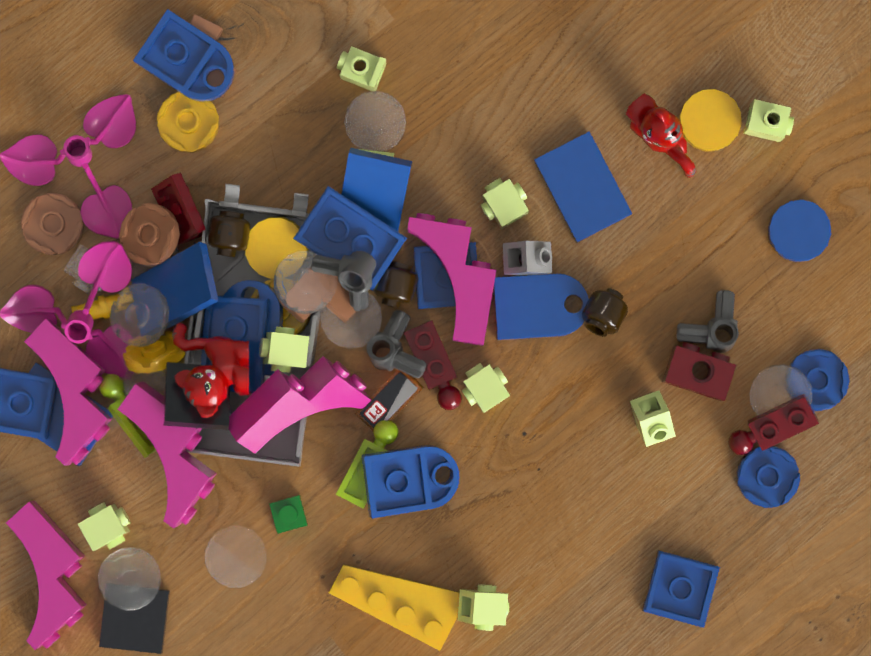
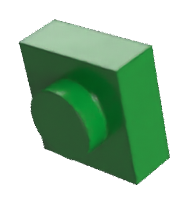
[269,495,308,534]

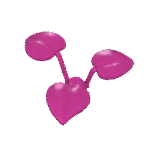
[0,94,136,239]
[0,241,135,380]

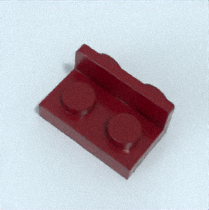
[151,172,206,245]

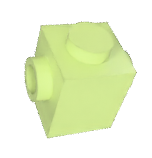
[743,99,794,142]
[480,178,529,230]
[259,327,309,373]
[461,363,510,413]
[630,390,676,447]
[78,502,131,551]
[457,584,509,631]

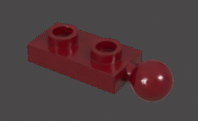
[404,320,462,410]
[728,394,819,455]

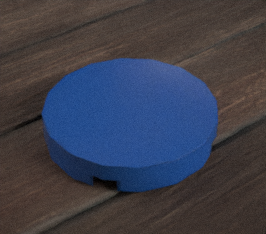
[768,200,831,262]
[786,349,850,411]
[737,446,800,508]

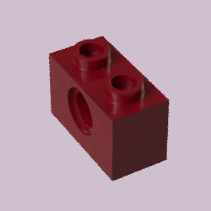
[662,342,736,401]

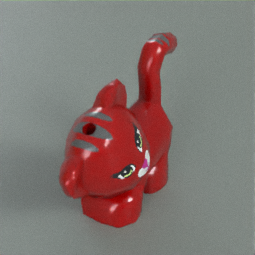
[626,93,696,178]
[172,323,249,418]

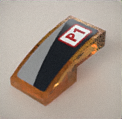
[355,370,424,431]

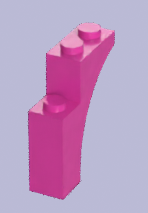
[407,213,496,346]
[24,318,112,466]
[228,356,371,453]
[117,381,217,529]
[6,501,87,650]

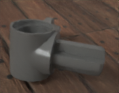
[311,251,376,311]
[676,290,739,353]
[367,310,426,378]

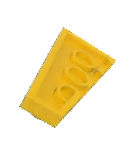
[329,564,460,651]

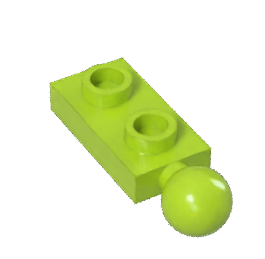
[99,374,156,458]
[336,420,398,509]

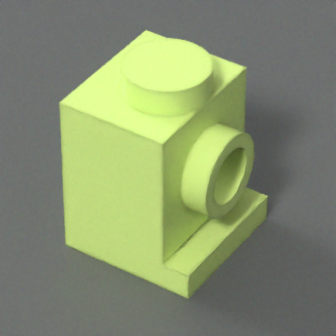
[337,46,387,92]

